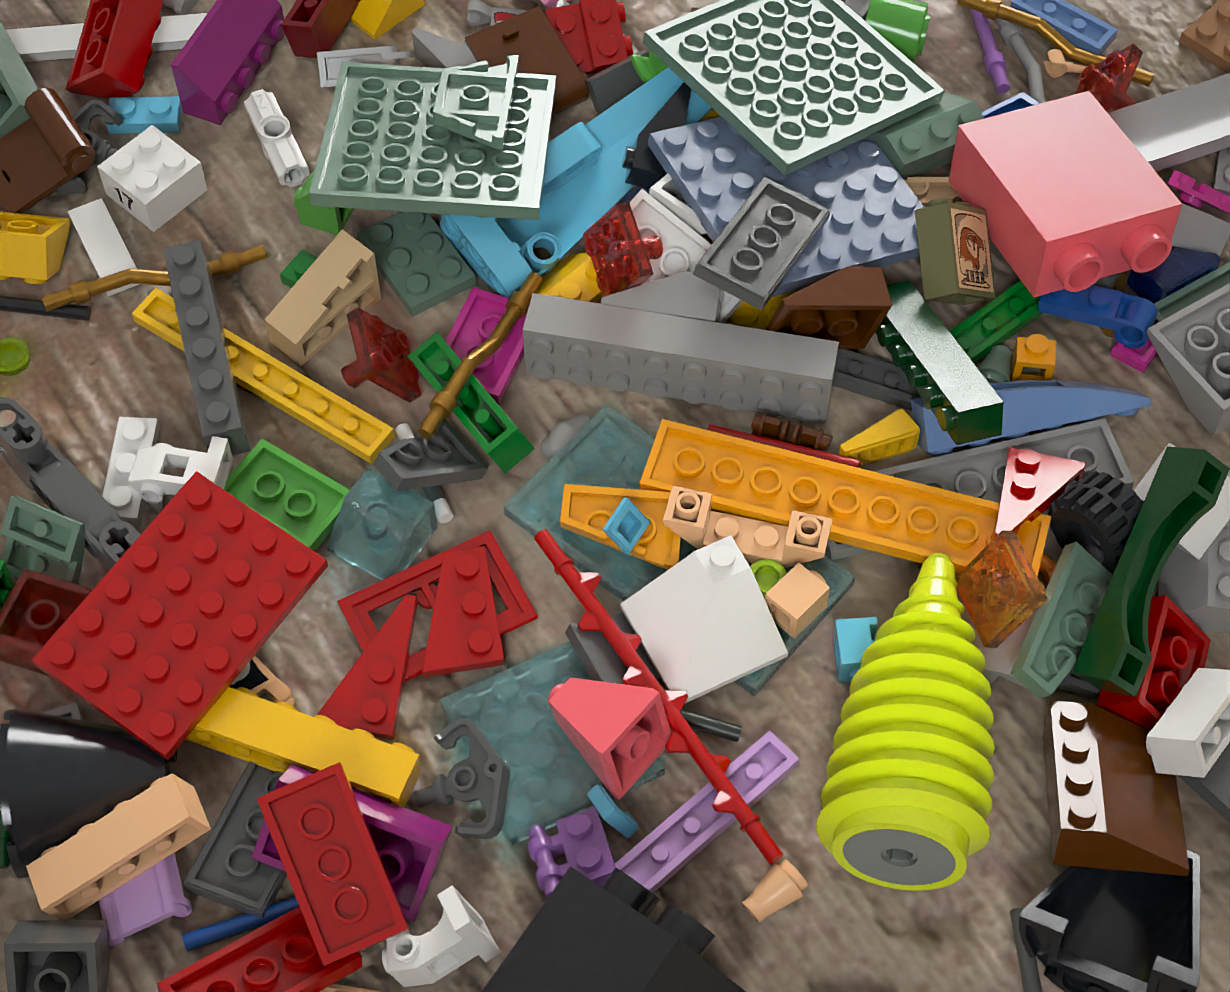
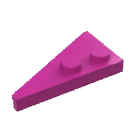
[1168,170,1230,214]

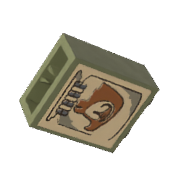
[915,198,996,305]

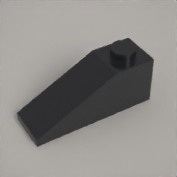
[622,82,691,189]

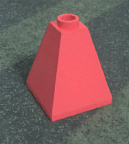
[548,677,671,800]

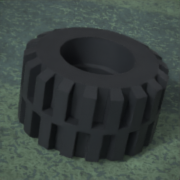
[1048,471,1144,575]

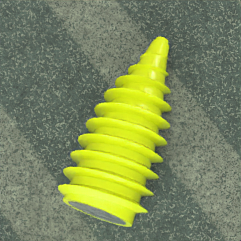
[816,553,995,891]

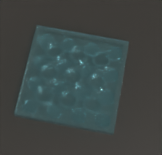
[440,642,665,845]

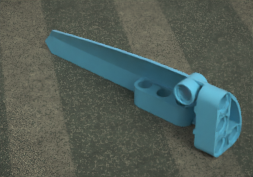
[440,67,712,298]

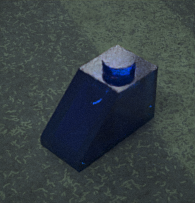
[1127,246,1221,304]

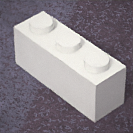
[1146,668,1230,778]

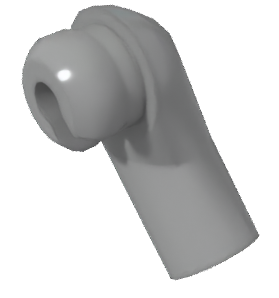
[541,414,592,459]

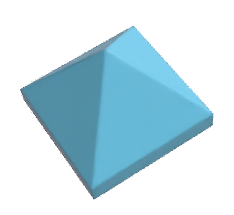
[602,497,650,555]

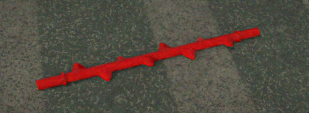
[534,529,784,865]

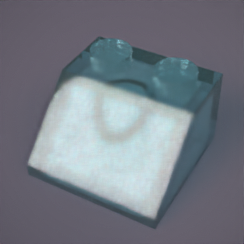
[326,468,438,580]

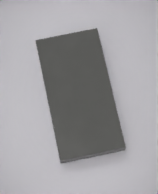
[693,177,831,310]
[183,761,287,919]

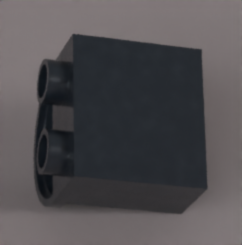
[482,866,746,992]

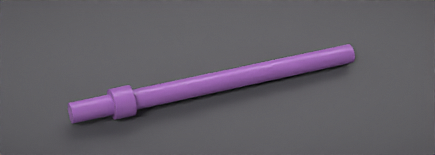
[970,9,1010,94]

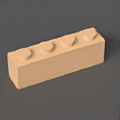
[26,773,211,920]

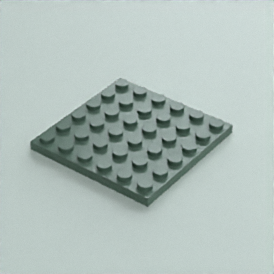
[642,0,945,175]
[309,62,556,220]

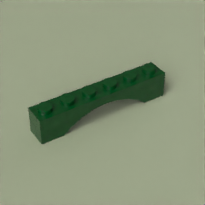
[1073,446,1230,697]

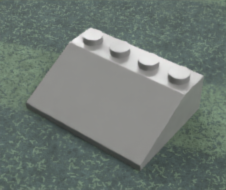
[1146,283,1230,436]

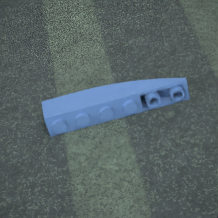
[911,380,1151,456]

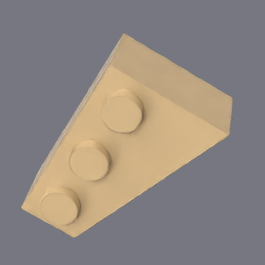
[264,229,382,367]

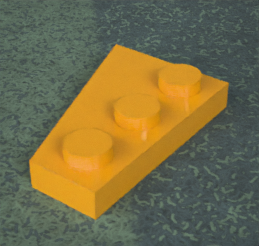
[560,484,681,570]

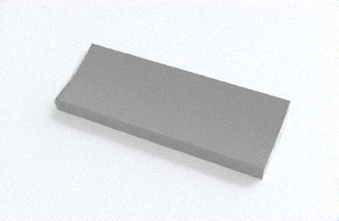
[1108,73,1230,172]

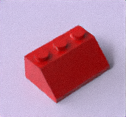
[65,0,163,99]
[1096,595,1211,731]

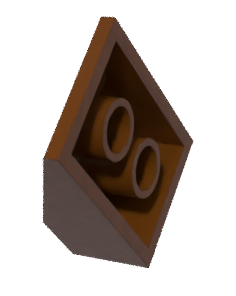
[765,265,892,349]

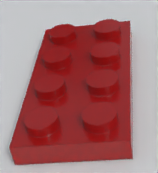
[256,762,410,967]
[157,906,362,992]

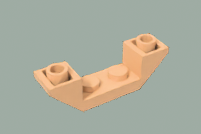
[663,486,833,568]

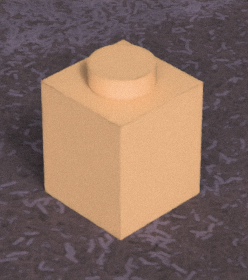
[765,563,830,639]

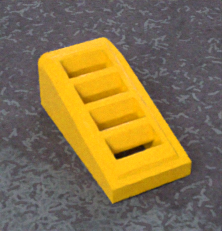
[839,409,920,467]

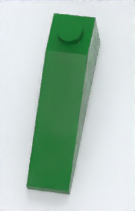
[408,332,535,474]

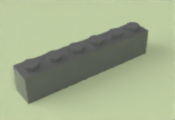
[163,240,251,456]

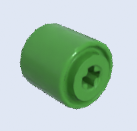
[865,0,931,64]

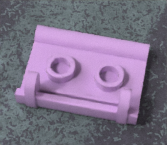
[98,853,192,946]

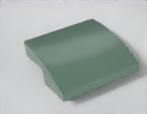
[0,495,85,599]

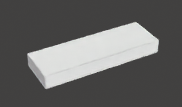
[67,198,139,297]

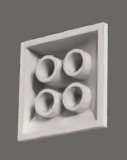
[620,535,788,703]

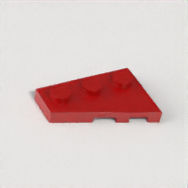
[422,546,504,678]

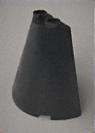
[0,709,177,878]
[1019,850,1200,992]

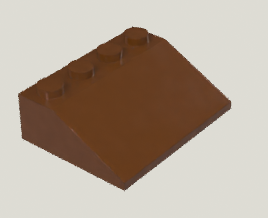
[1043,701,1189,876]

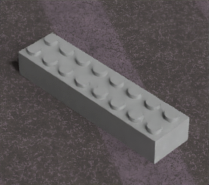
[522,293,839,423]

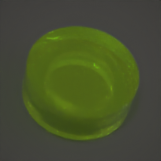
[0,337,31,376]

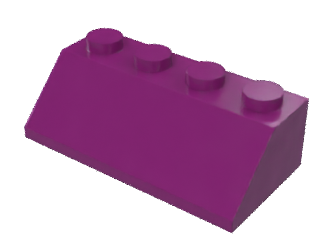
[171,0,285,125]
[251,764,453,922]

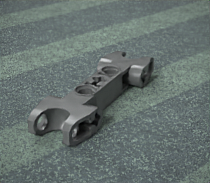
[0,397,141,570]

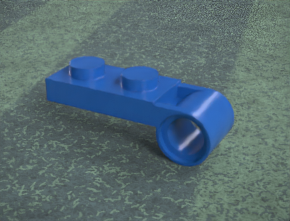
[1038,285,1158,348]

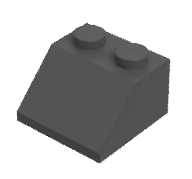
[4,920,110,992]

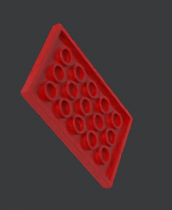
[32,471,328,761]

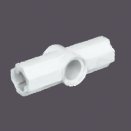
[244,89,309,188]

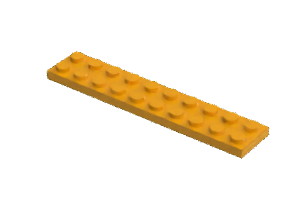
[640,419,1051,592]

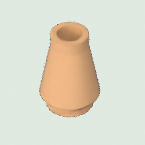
[742,859,808,923]

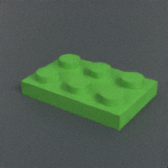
[224,438,357,551]

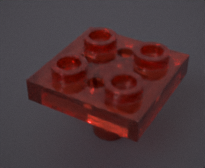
[1073,43,1143,111]
[583,202,663,297]
[341,307,422,403]

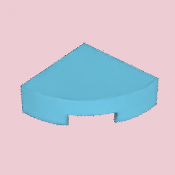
[587,784,639,838]

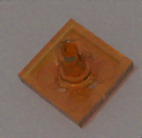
[955,530,1048,648]

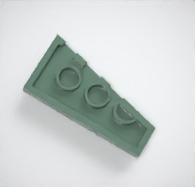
[1010,542,1113,699]

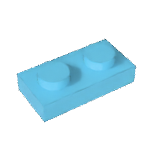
[106,96,182,134]

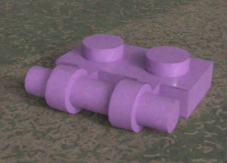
[527,807,616,899]

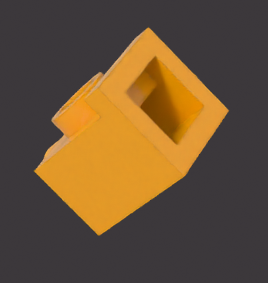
[1010,334,1056,381]

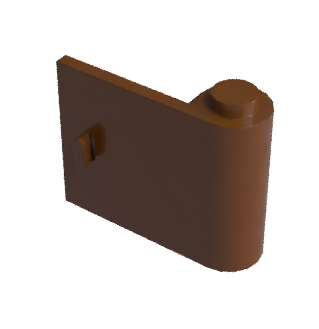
[465,6,589,115]
[0,88,96,214]

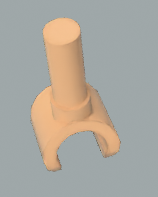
[1044,49,1095,78]

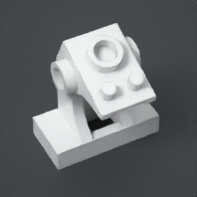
[128,436,233,513]
[382,886,501,987]

